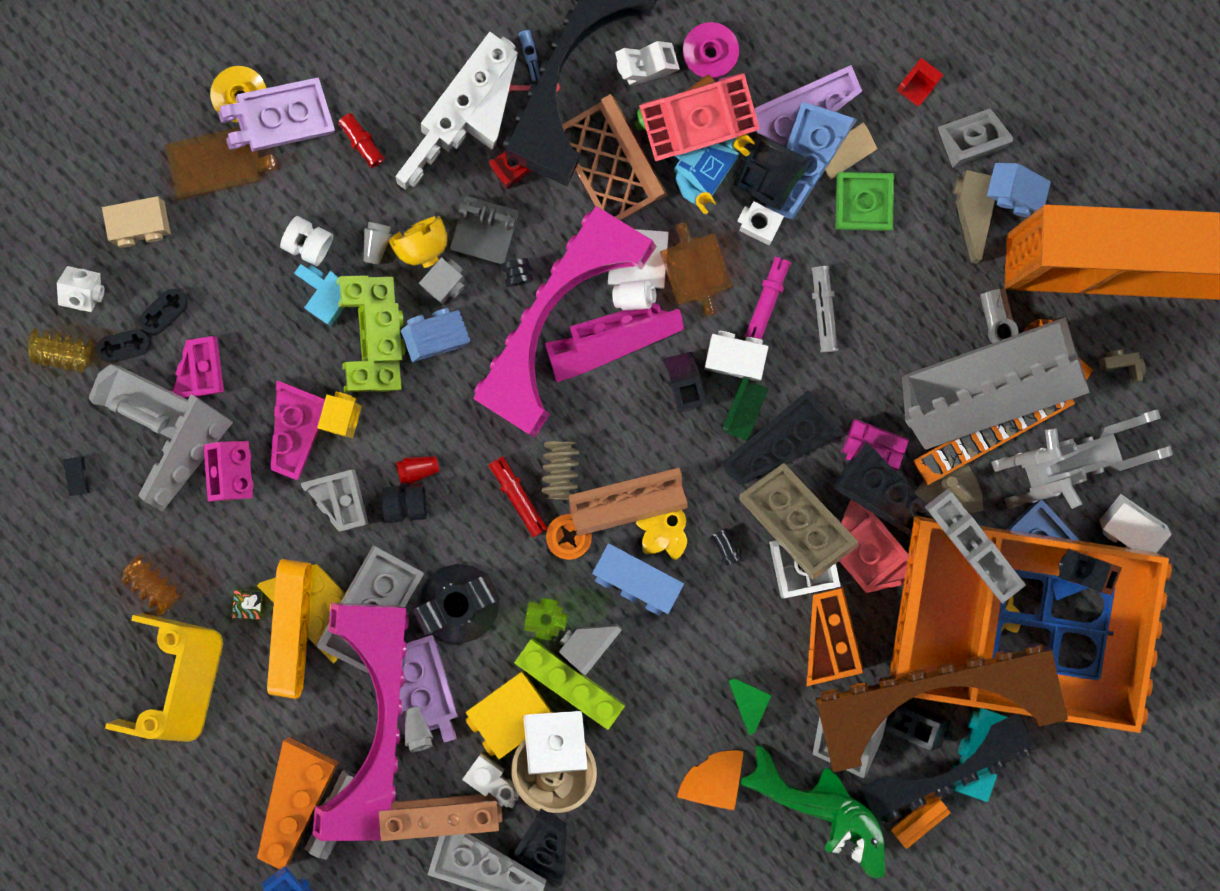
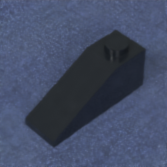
[884,703,951,751]

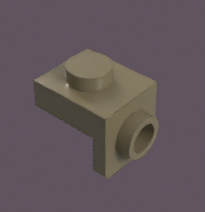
[1098,350,1146,383]

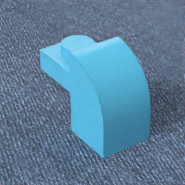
[294,264,344,327]

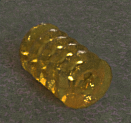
[28,328,93,373]

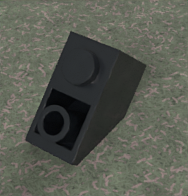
[664,352,707,413]

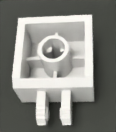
[769,540,840,598]

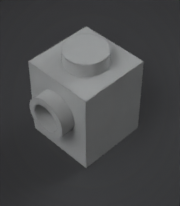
[419,257,465,305]

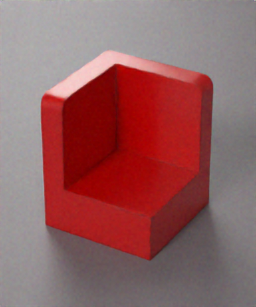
[897,58,943,106]

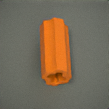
[890,796,951,849]

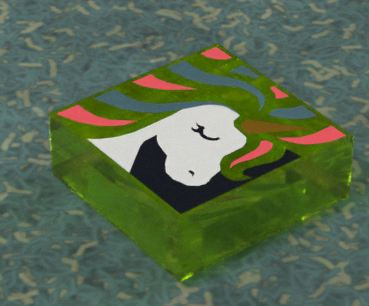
[232,590,264,620]

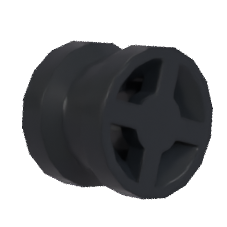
[501,258,533,287]

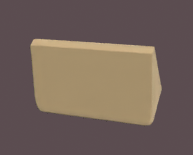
[825,123,877,180]

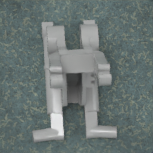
[991,409,1173,509]

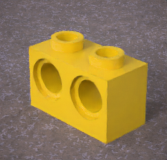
[317,392,362,438]

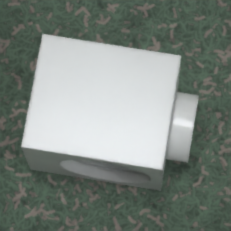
[737,201,784,246]

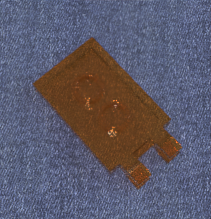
[165,127,278,200]

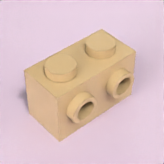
[102,196,171,248]

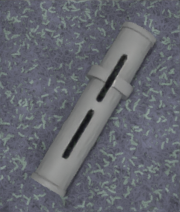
[811,266,839,353]

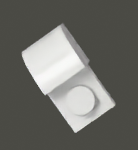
[615,41,680,85]

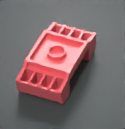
[639,73,760,161]

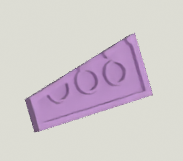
[754,65,862,147]

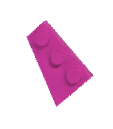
[271,380,325,480]

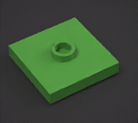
[835,172,894,231]

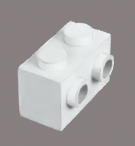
[704,331,768,382]
[1100,494,1172,553]

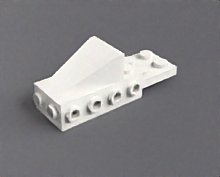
[396,32,518,190]

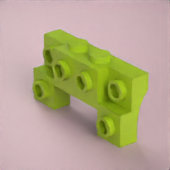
[336,276,405,392]

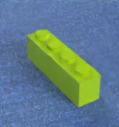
[514,638,625,730]

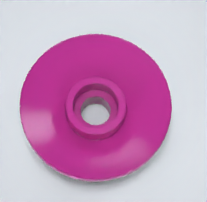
[683,22,739,79]

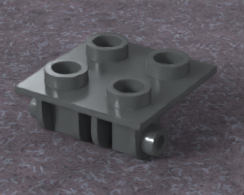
[450,196,519,264]

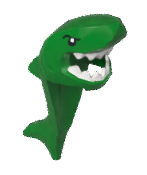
[741,745,885,879]

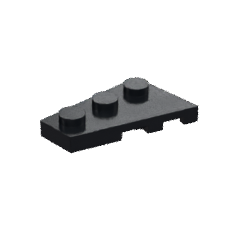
[511,808,567,886]

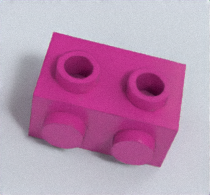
[204,441,253,502]

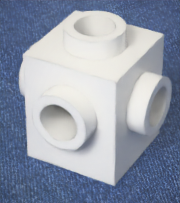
[57,266,104,312]

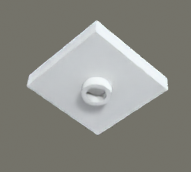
[608,229,668,289]
[523,711,587,774]

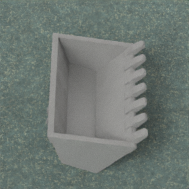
[902,317,1090,450]

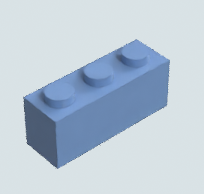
[592,543,684,616]

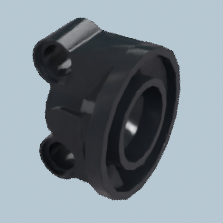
[413,564,500,643]

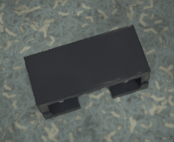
[63,456,90,496]

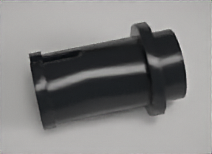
[711,528,742,566]

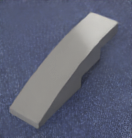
[925,489,1026,604]

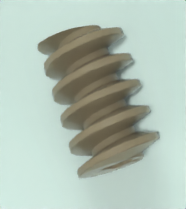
[542,441,579,500]

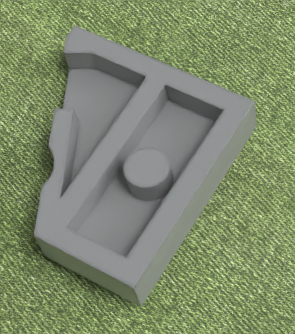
[301,469,369,532]

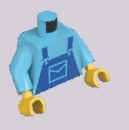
[675,134,755,214]

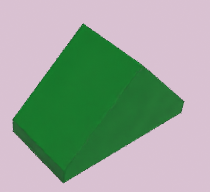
[728,677,771,735]

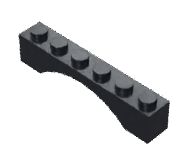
[861,714,1038,824]

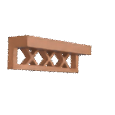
[568,468,687,536]

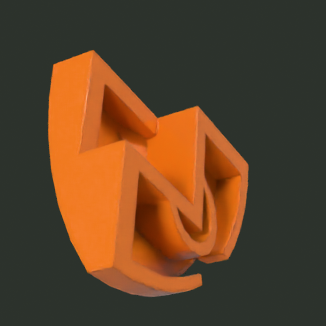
[677,750,744,810]

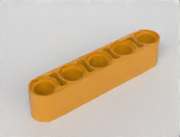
[267,559,313,699]

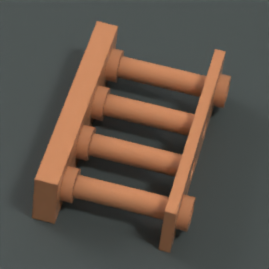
[379,793,503,841]

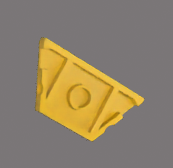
[257,564,346,664]

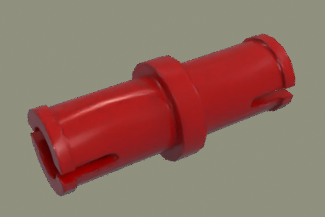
[338,113,385,168]

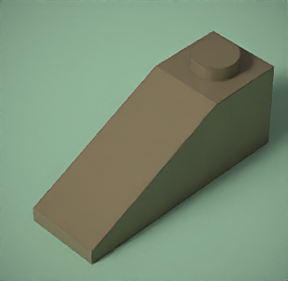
[953,170,995,264]

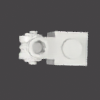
[462,752,519,808]

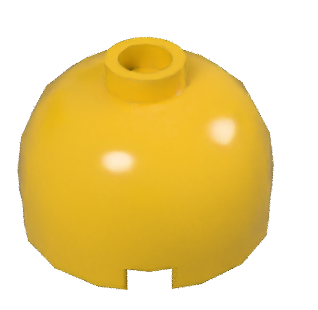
[388,216,447,268]

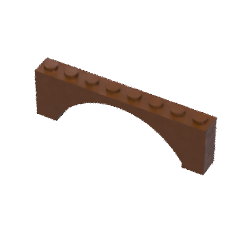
[815,643,1068,772]

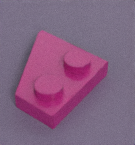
[171,336,224,399]

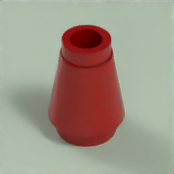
[396,456,439,485]

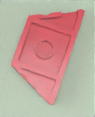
[839,499,908,593]

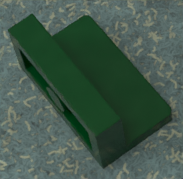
[721,376,768,441]

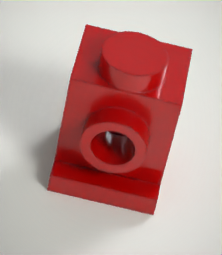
[489,151,532,189]

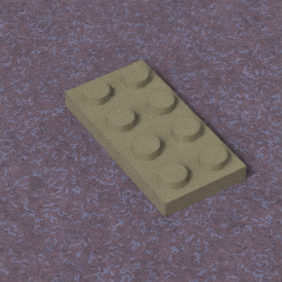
[739,463,858,580]

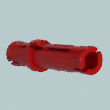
[488,456,548,538]

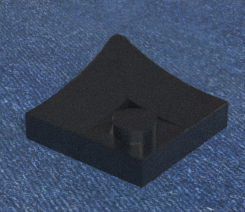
[734,133,814,210]

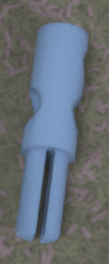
[518,30,541,81]

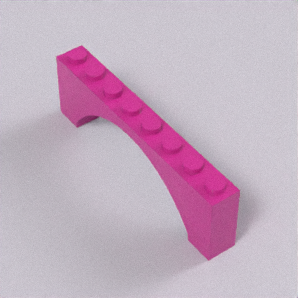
[473,206,657,437]
[313,603,409,841]

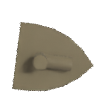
[915,464,983,513]

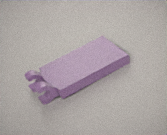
[218,77,335,152]
[398,635,459,743]

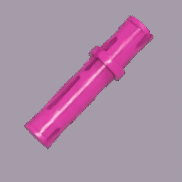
[744,257,791,340]

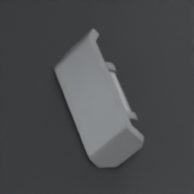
[89,364,189,439]

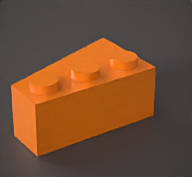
[806,586,864,686]

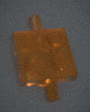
[660,222,733,317]

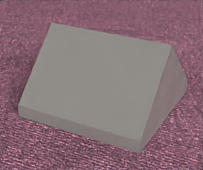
[938,108,1013,168]

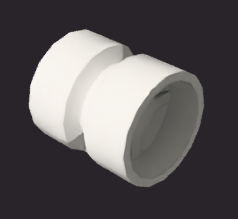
[280,216,333,267]

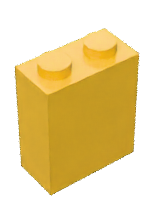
[465,670,553,759]

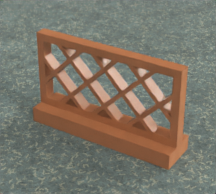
[562,94,668,221]

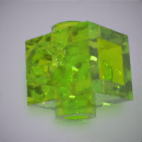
[524,598,568,640]

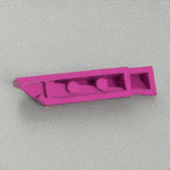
[545,303,684,382]

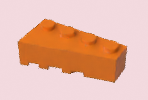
[257,737,339,869]

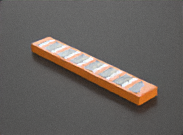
[912,399,1075,486]

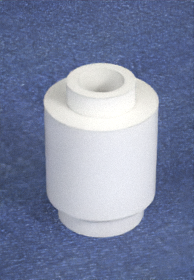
[613,280,656,311]

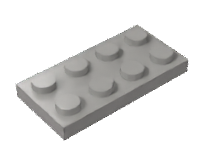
[316,545,424,673]

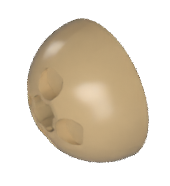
[512,739,597,814]

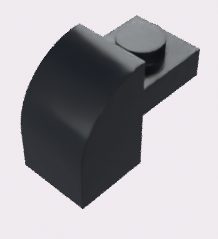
[1058,548,1122,595]

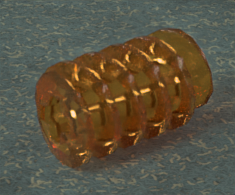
[121,553,184,615]

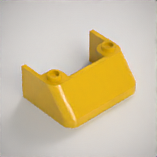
[105,613,223,742]

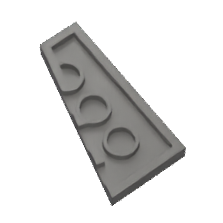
[138,394,233,512]
[428,834,546,891]

